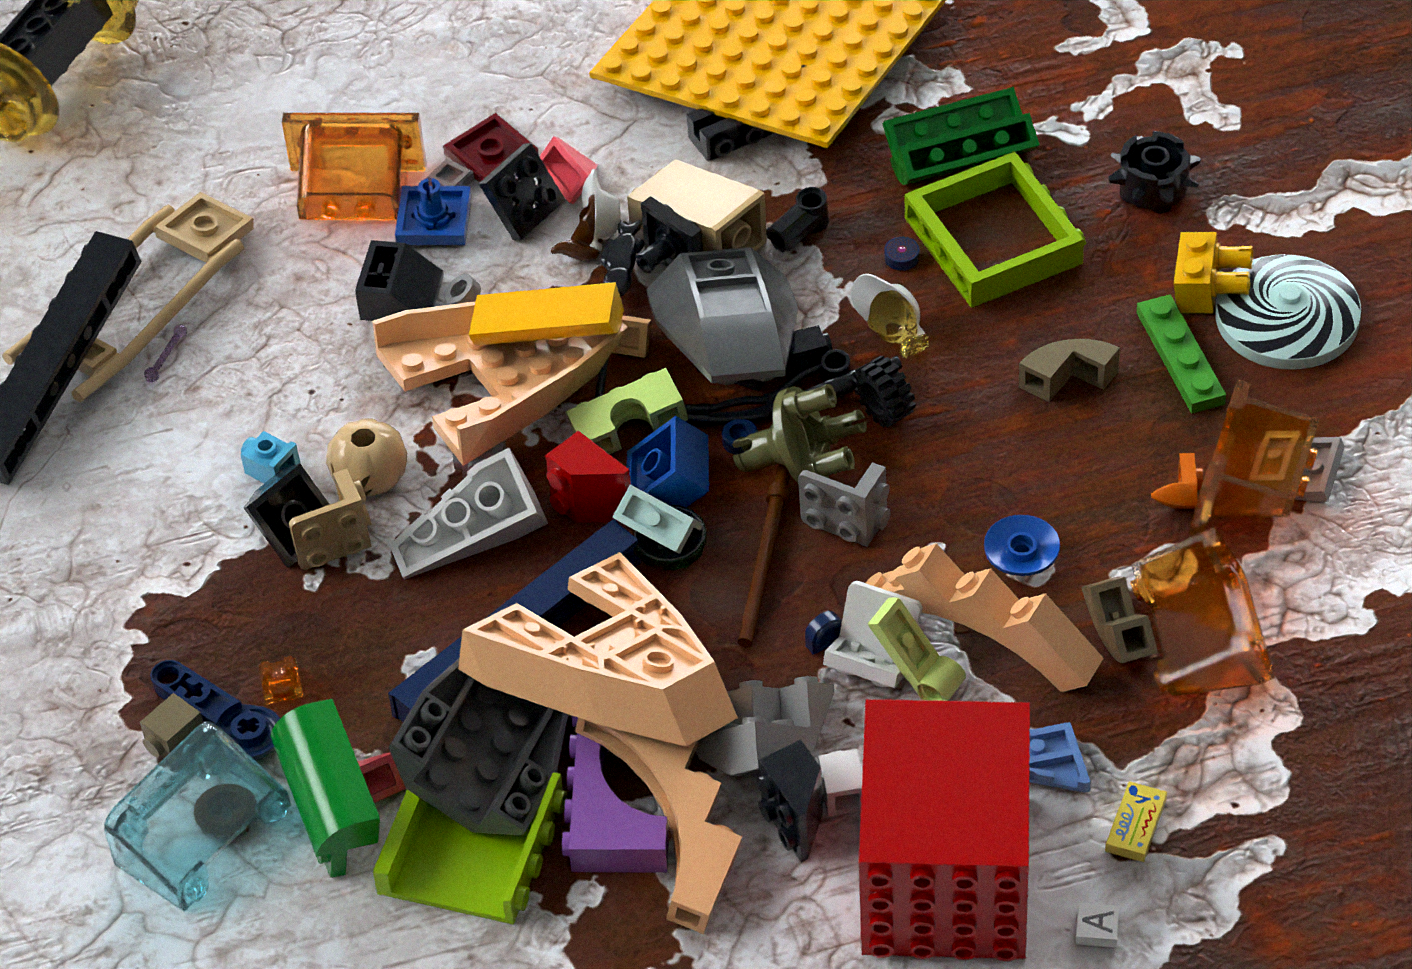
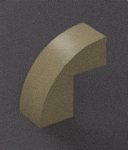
[1019,339,1120,402]
[1081,577,1158,663]

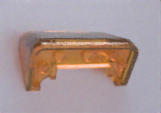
[1130,528,1275,696]

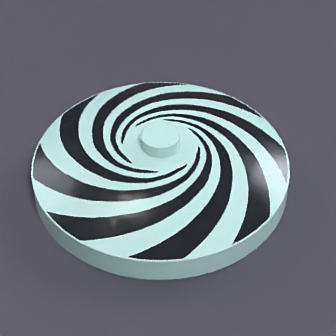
[1215,255,1361,369]

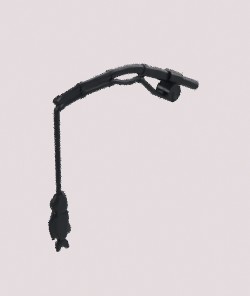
[595,219,902,426]

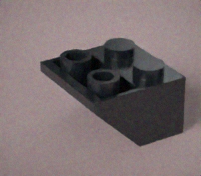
[355,240,444,321]
[757,739,823,862]

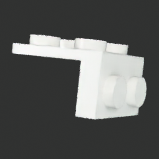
[823,581,922,688]

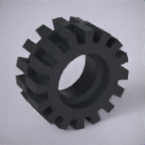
[852,356,916,427]

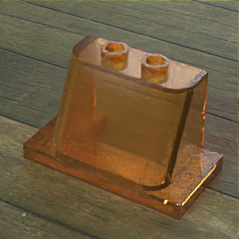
[282,113,427,220]
[1188,379,1320,539]

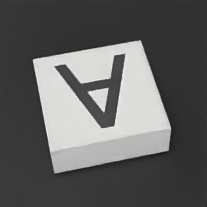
[1075,902,1119,948]

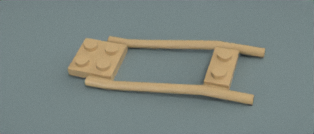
[2,192,254,402]

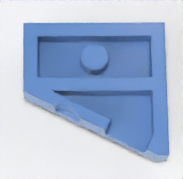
[1029,722,1091,793]

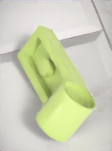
[867,597,966,701]

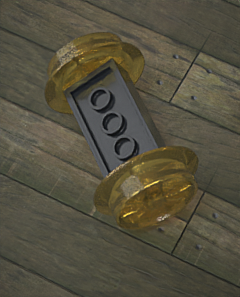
[0,0,139,142]

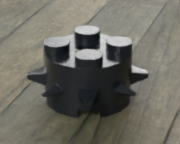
[1108,131,1201,214]

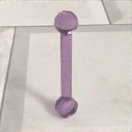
[144,324,187,383]

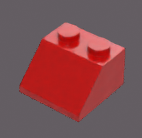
[545,431,631,523]

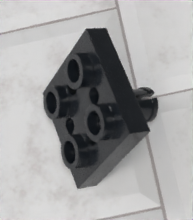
[479,143,566,241]
[635,196,703,274]

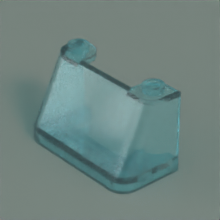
[104,721,291,912]

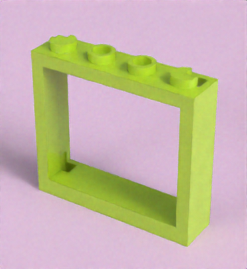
[905,152,1086,308]

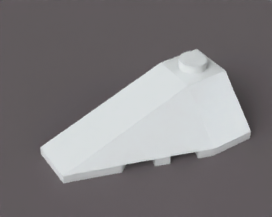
[389,448,548,579]

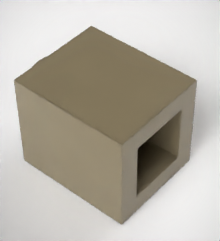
[140,693,206,764]

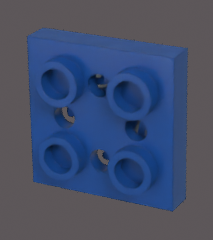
[395,178,472,245]

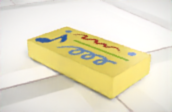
[1105,781,1167,862]

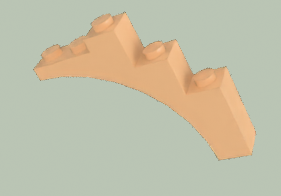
[866,543,1104,692]
[575,718,742,934]

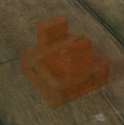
[258,656,304,704]

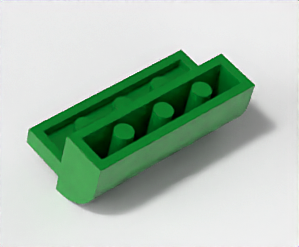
[882,87,1040,185]
[270,699,380,878]

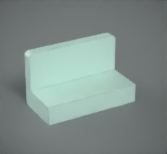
[612,485,704,554]

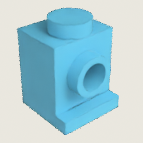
[240,431,301,483]

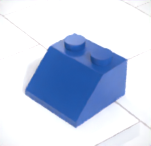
[627,416,709,509]

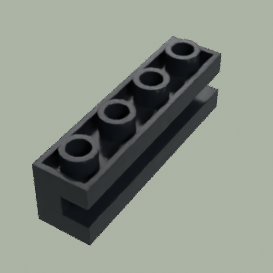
[686,65,806,162]

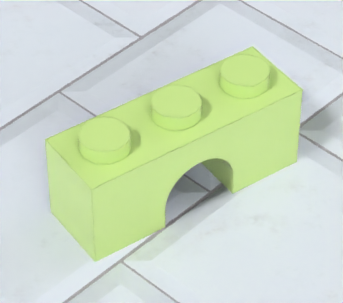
[566,368,688,454]

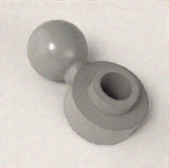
[444,274,481,305]

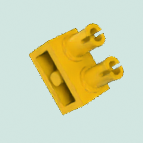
[1174,232,1253,313]

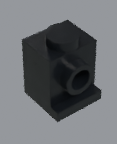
[785,325,833,380]

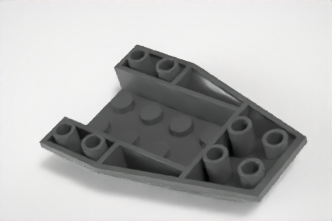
[647,247,798,385]
[388,659,568,836]

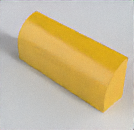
[469,282,624,346]

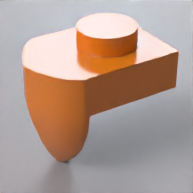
[1151,453,1203,509]

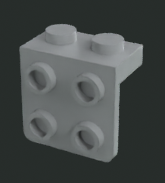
[798,462,890,547]

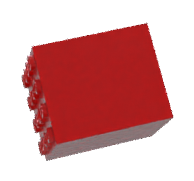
[859,699,1030,961]

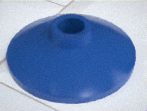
[984,515,1060,576]

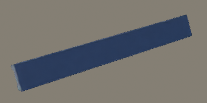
[388,519,641,722]

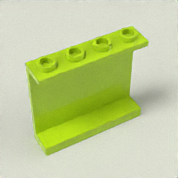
[372,772,567,925]

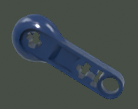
[150,660,280,761]

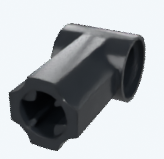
[766,187,829,253]

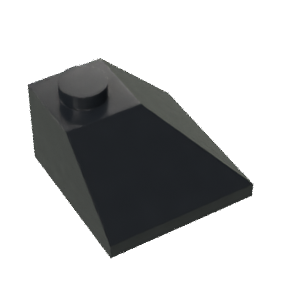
[244,464,330,568]

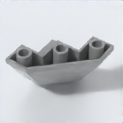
[695,676,835,777]

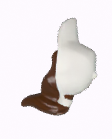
[551,169,623,262]

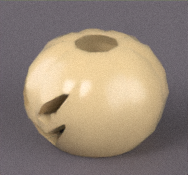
[326,418,408,497]

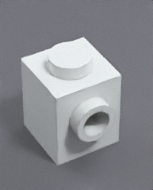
[818,749,862,817]

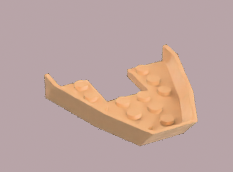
[372,301,628,466]
[458,552,738,747]

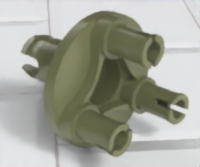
[732,384,867,483]

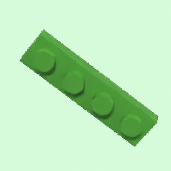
[1137,294,1226,414]

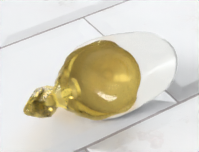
[851,274,929,358]

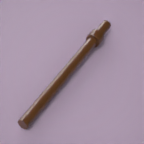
[737,464,791,647]

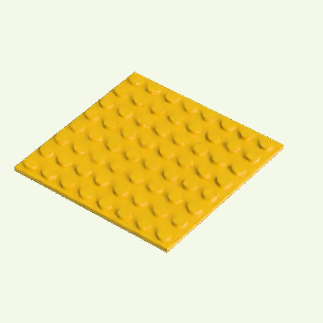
[589,0,946,148]

